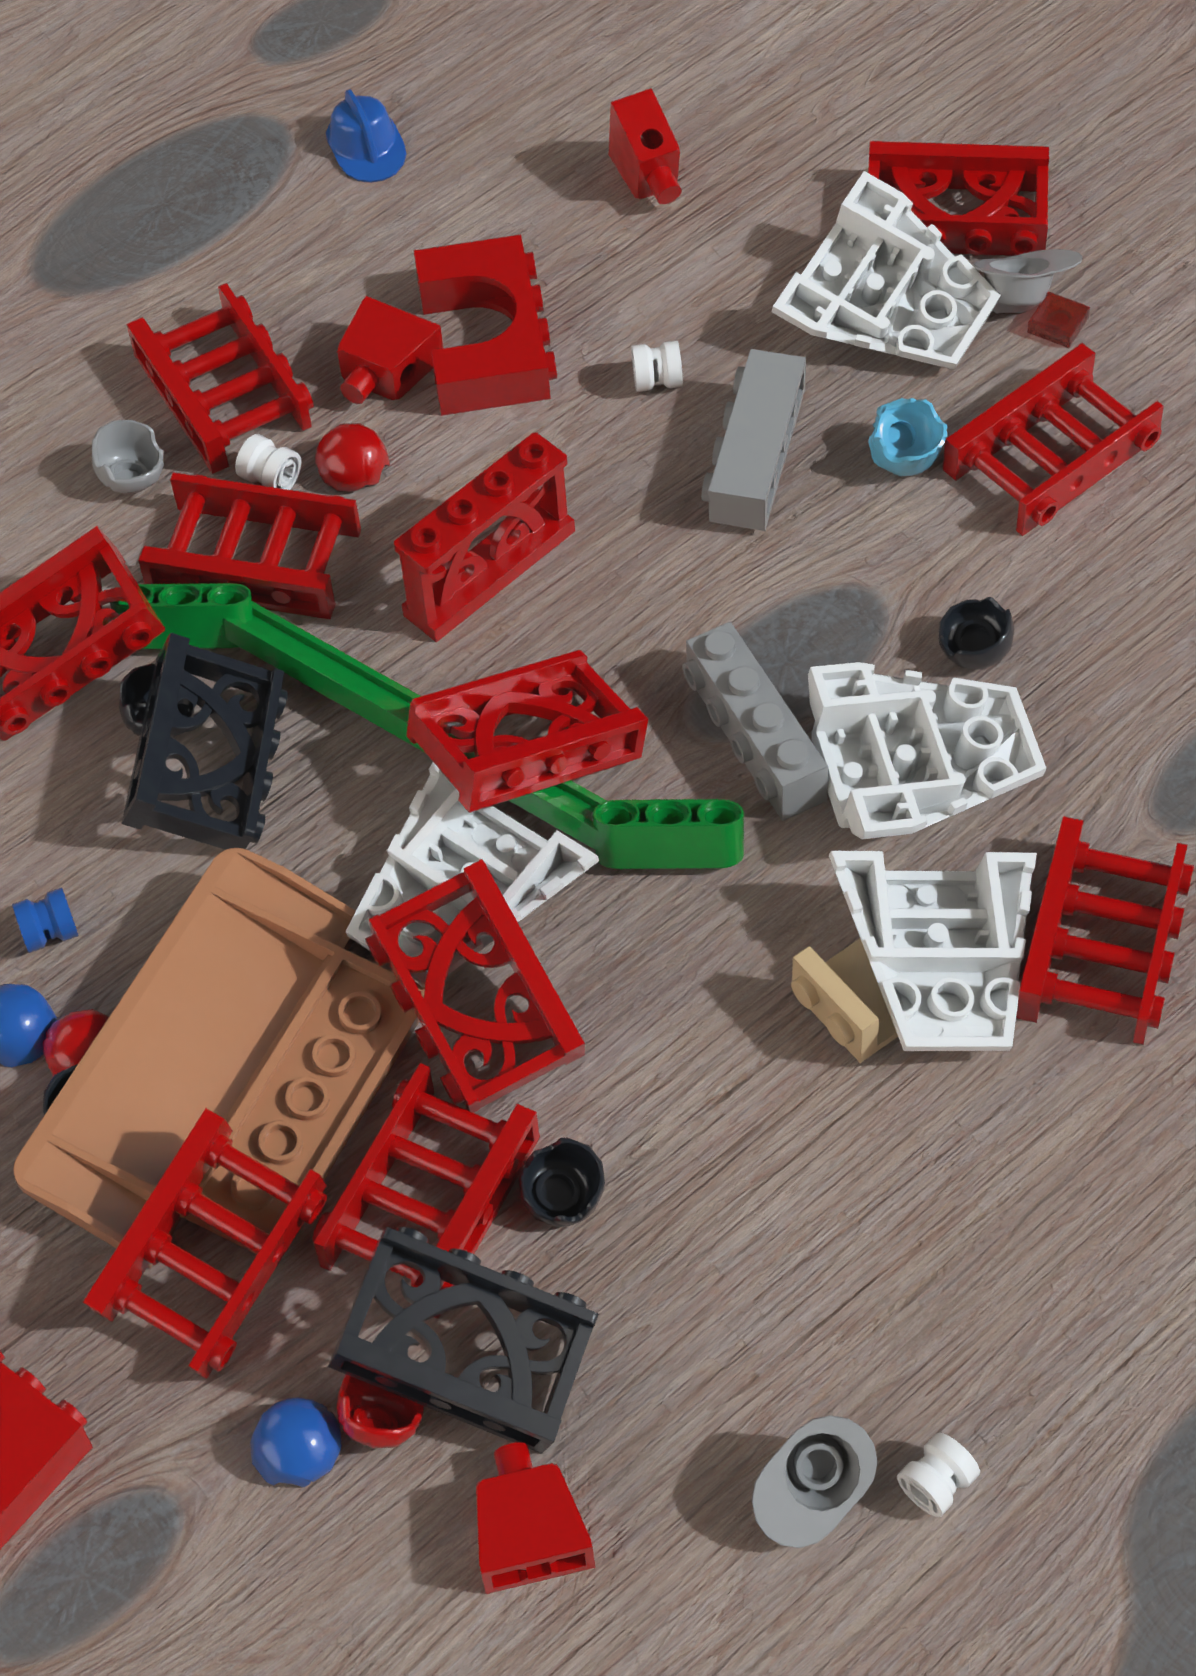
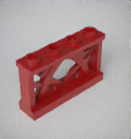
[868,141,1049,256]
[394,432,575,643]
[0,526,165,741]
[406,650,648,813]
[365,859,585,1113]

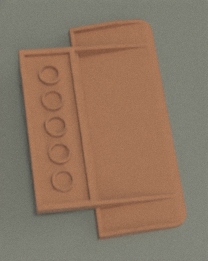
[13,848,425,1269]

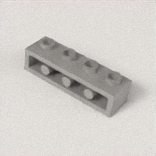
[701,349,806,531]
[682,622,828,821]

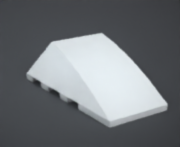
[346,762,599,988]
[829,851,1037,1051]

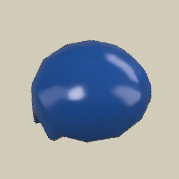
[0,984,57,1067]
[250,1398,342,1487]

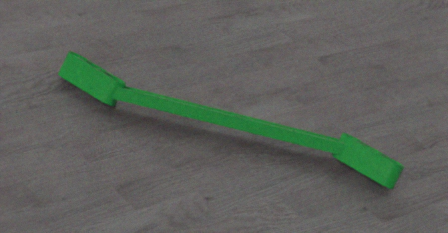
[110,583,744,869]

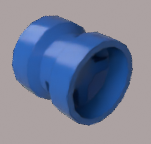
[12,887,79,953]

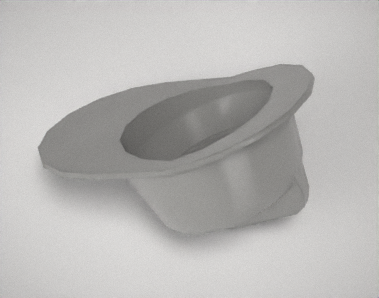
[974,249,1083,313]
[751,1415,878,1548]

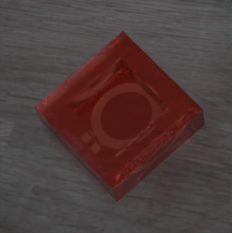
[1027,291,1090,348]

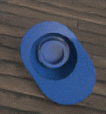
[326,89,407,183]

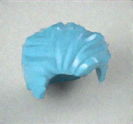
[868,398,948,477]

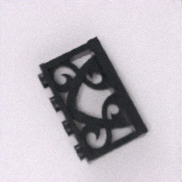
[122,633,288,850]
[328,1227,598,1454]

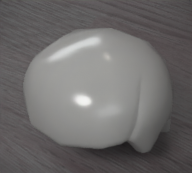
[91,419,164,494]

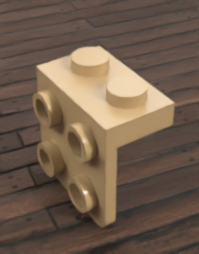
[791,938,898,1063]

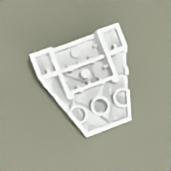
[771,171,1001,370]
[808,662,1046,839]

